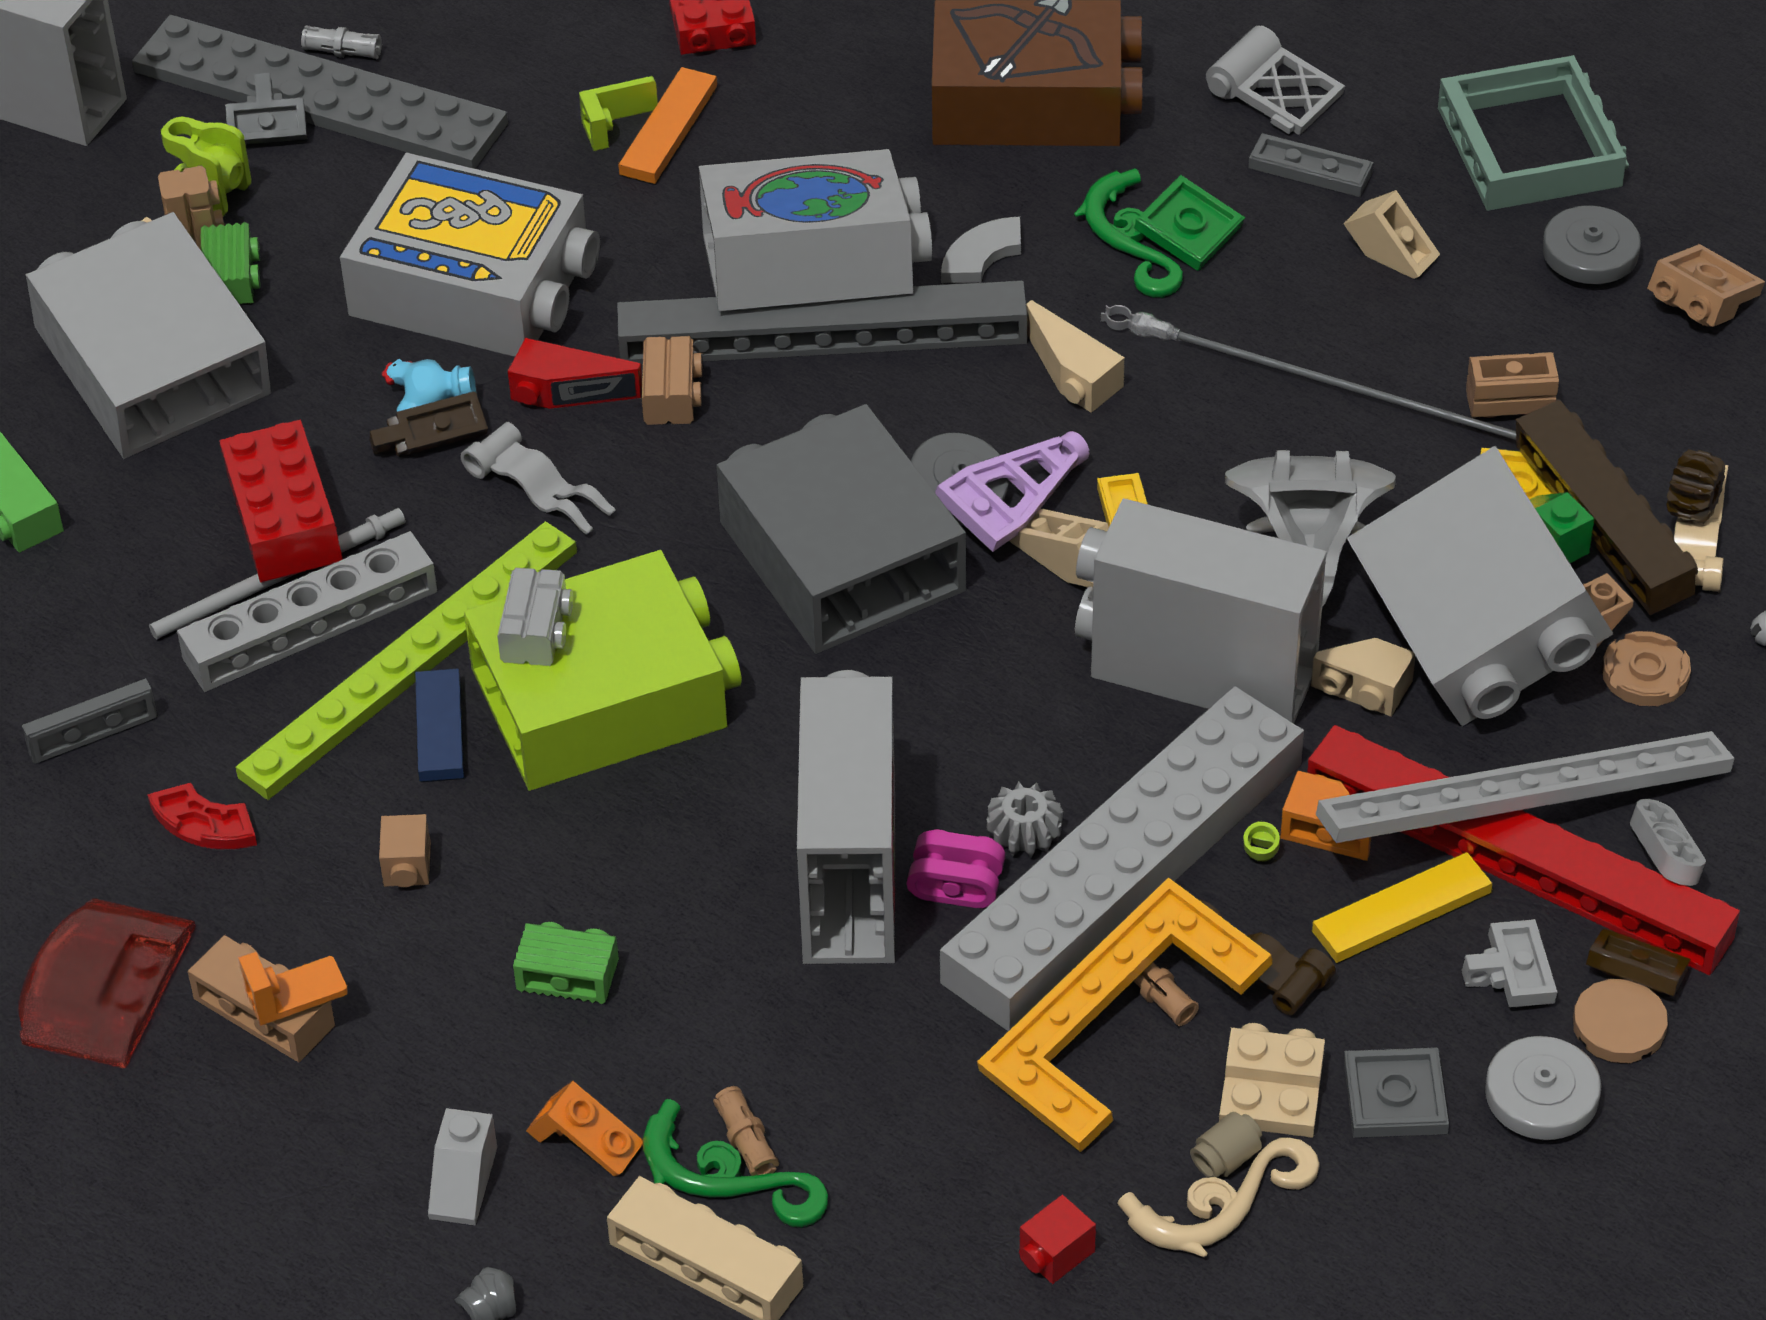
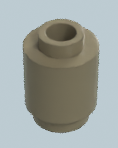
[1190,1112,1262,1178]

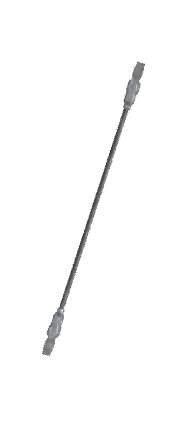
[1101,305,1516,440]

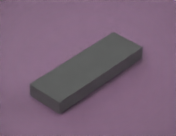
[1248,133,1374,197]
[22,678,158,764]

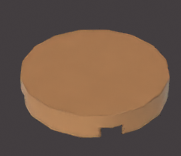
[1602,631,1691,706]
[1573,979,1668,1063]

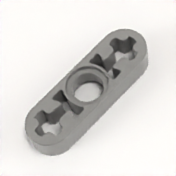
[1630,799,1706,886]

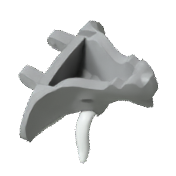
[1225,450,1396,607]

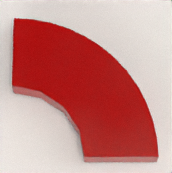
[147,783,257,849]

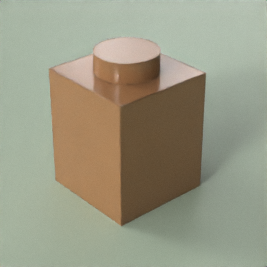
[379,814,431,887]

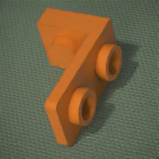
[238,952,348,1026]
[526,1081,643,1176]

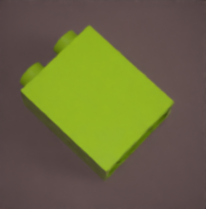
[464,550,742,791]

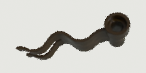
[1198,899,1336,1015]

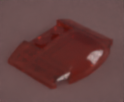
[18,898,196,1069]

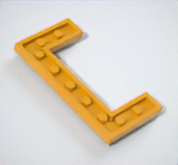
[977,877,1272,1152]

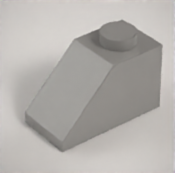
[428,1108,497,1225]

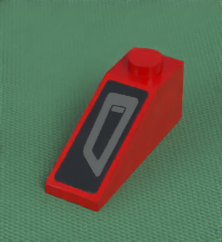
[508,338,642,409]

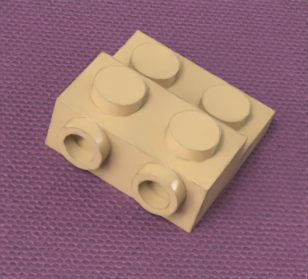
[1219,1023,1325,1138]

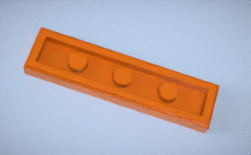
[618,67,717,184]

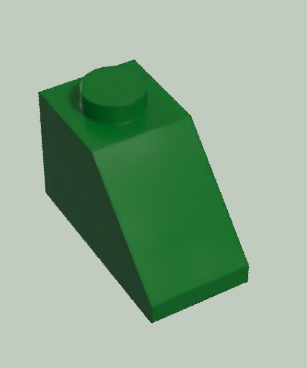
[1529,492,1594,564]

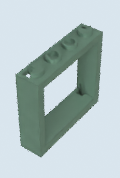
[1438,55,1629,211]

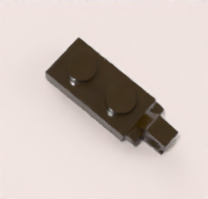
[369,391,488,456]

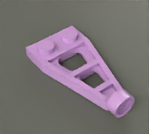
[935,431,1089,552]

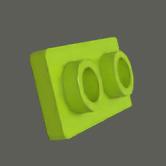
[579,76,658,151]

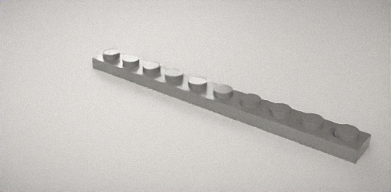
[1316,731,1735,843]

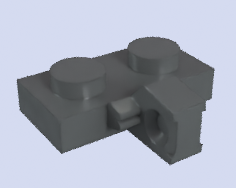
[225,72,308,145]

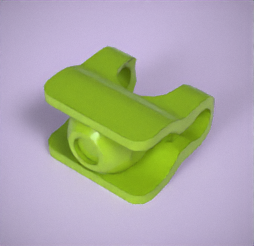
[161,116,251,216]

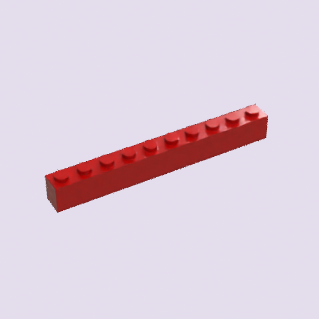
[1307,725,1740,976]

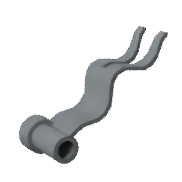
[461,422,616,535]

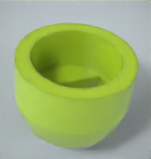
[1243,822,1280,861]

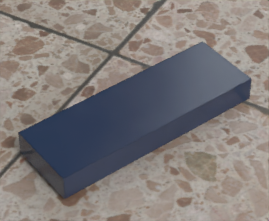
[415,669,464,781]

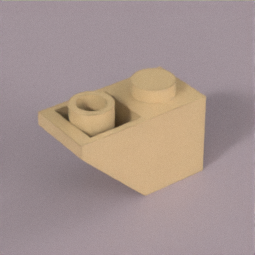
[1311,638,1415,716]

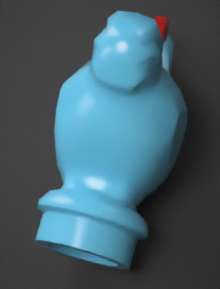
[382,359,476,412]

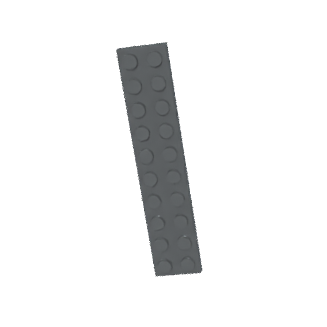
[132,15,508,169]

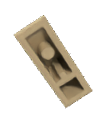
[1026,300,1125,413]
[1009,509,1109,588]

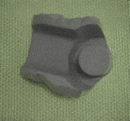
[454,1267,516,1320]

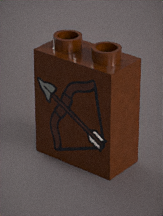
[932,0,1142,146]

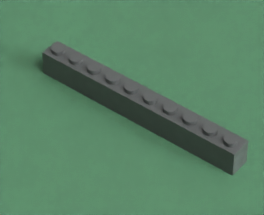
[617,281,1027,365]

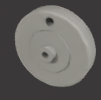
[1485,1036,1601,1140]

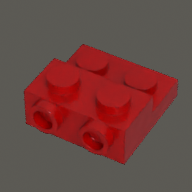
[669,0,756,55]

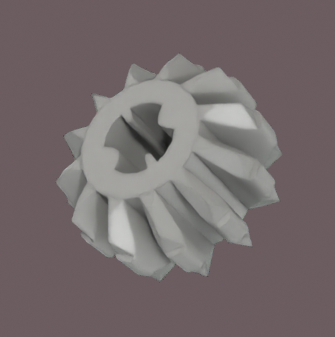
[987,781,1063,858]

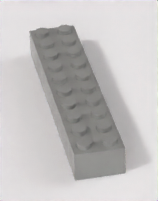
[940,686,1304,1031]

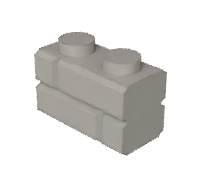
[497,567,573,666]

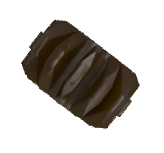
[1666,449,1726,524]

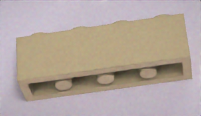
[607,1176,803,1320]

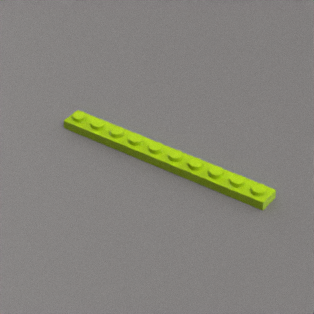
[236,521,577,800]

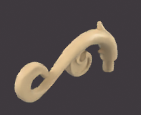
[1118,1138,1319,1257]

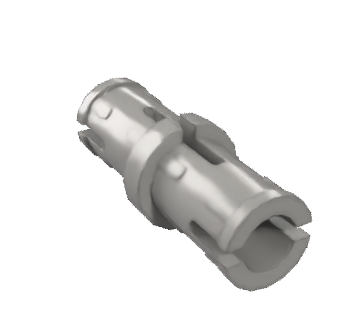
[301,25,382,59]

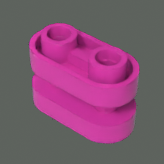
[906,829,1005,908]

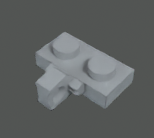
[1462,919,1557,1007]

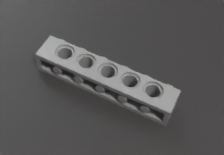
[177,531,437,692]

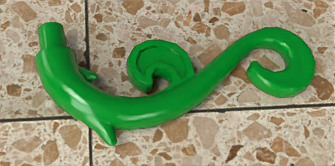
[1074,168,1183,298]
[643,1099,828,1227]

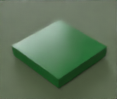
[1134,175,1245,271]

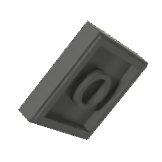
[1344,1048,1449,1138]

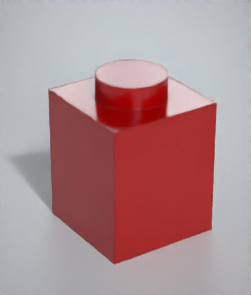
[1019,1194,1096,1284]

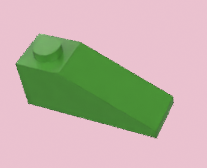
[0,432,64,553]

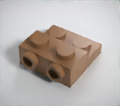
[1647,244,1765,327]

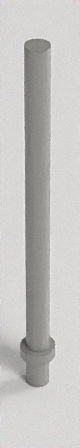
[149,508,406,640]

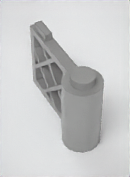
[1206,26,1345,135]

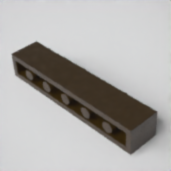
[1516,399,1698,615]

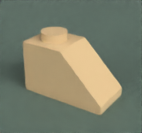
[1344,190,1440,279]

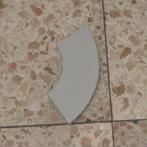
[941,217,1021,283]

